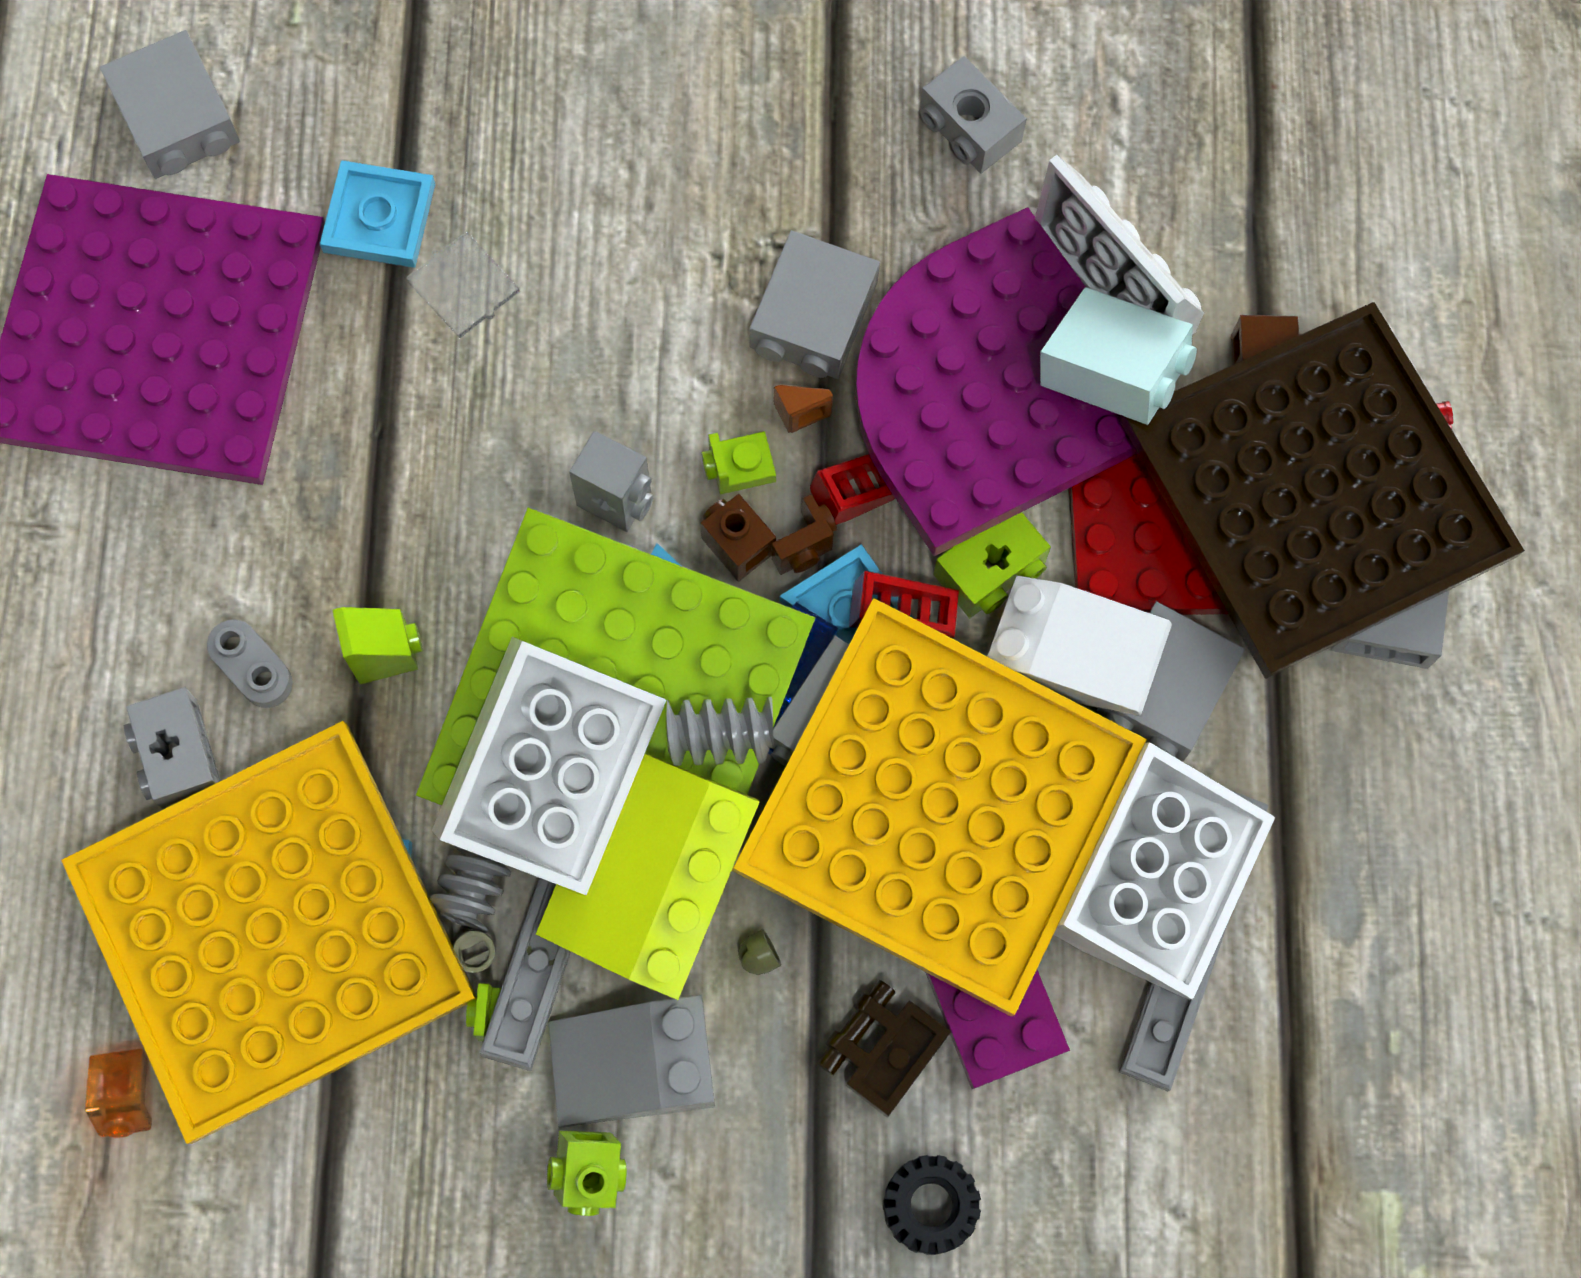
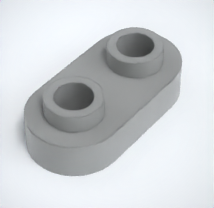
[207,620,293,708]

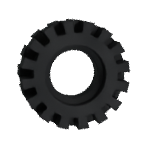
[883,1155,981,1255]

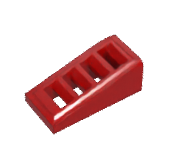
[810,454,895,525]
[849,571,959,639]

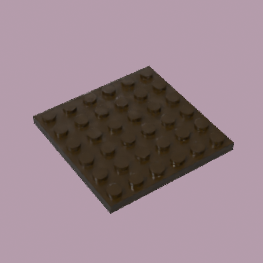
[1119,302,1525,679]

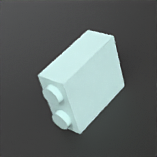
[1040,287,1197,425]

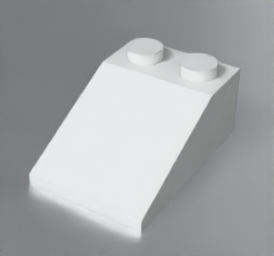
[987,576,1172,716]

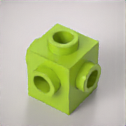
[547,1131,627,1216]

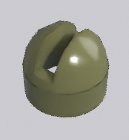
[738,929,781,975]
[453,930,495,973]

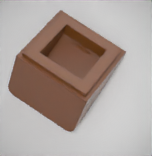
[773,385,833,433]

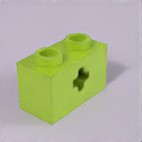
[933,512,1051,619]

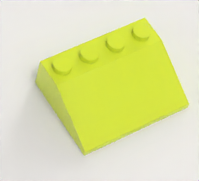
[536,753,760,1000]

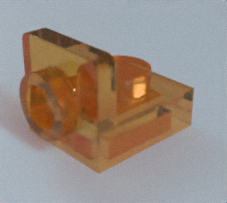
[85,1048,152,1138]

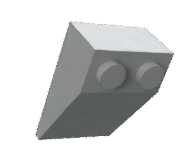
[548,995,715,1128]

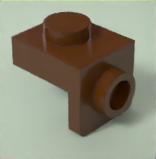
[772,494,837,575]

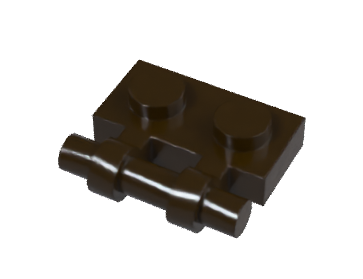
[817,980,951,1118]

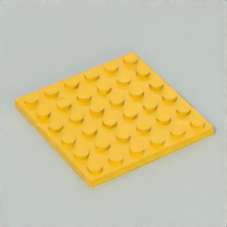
[732,598,1147,1017]
[61,721,477,1144]

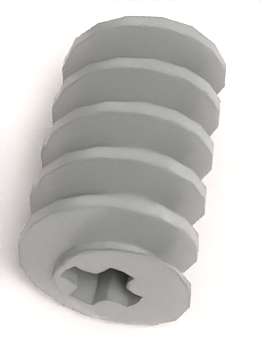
[667,697,774,766]
[430,846,511,933]

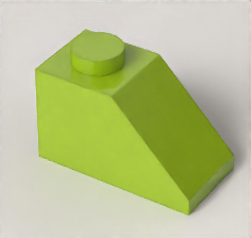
[332,607,423,685]

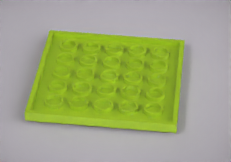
[416,507,816,805]

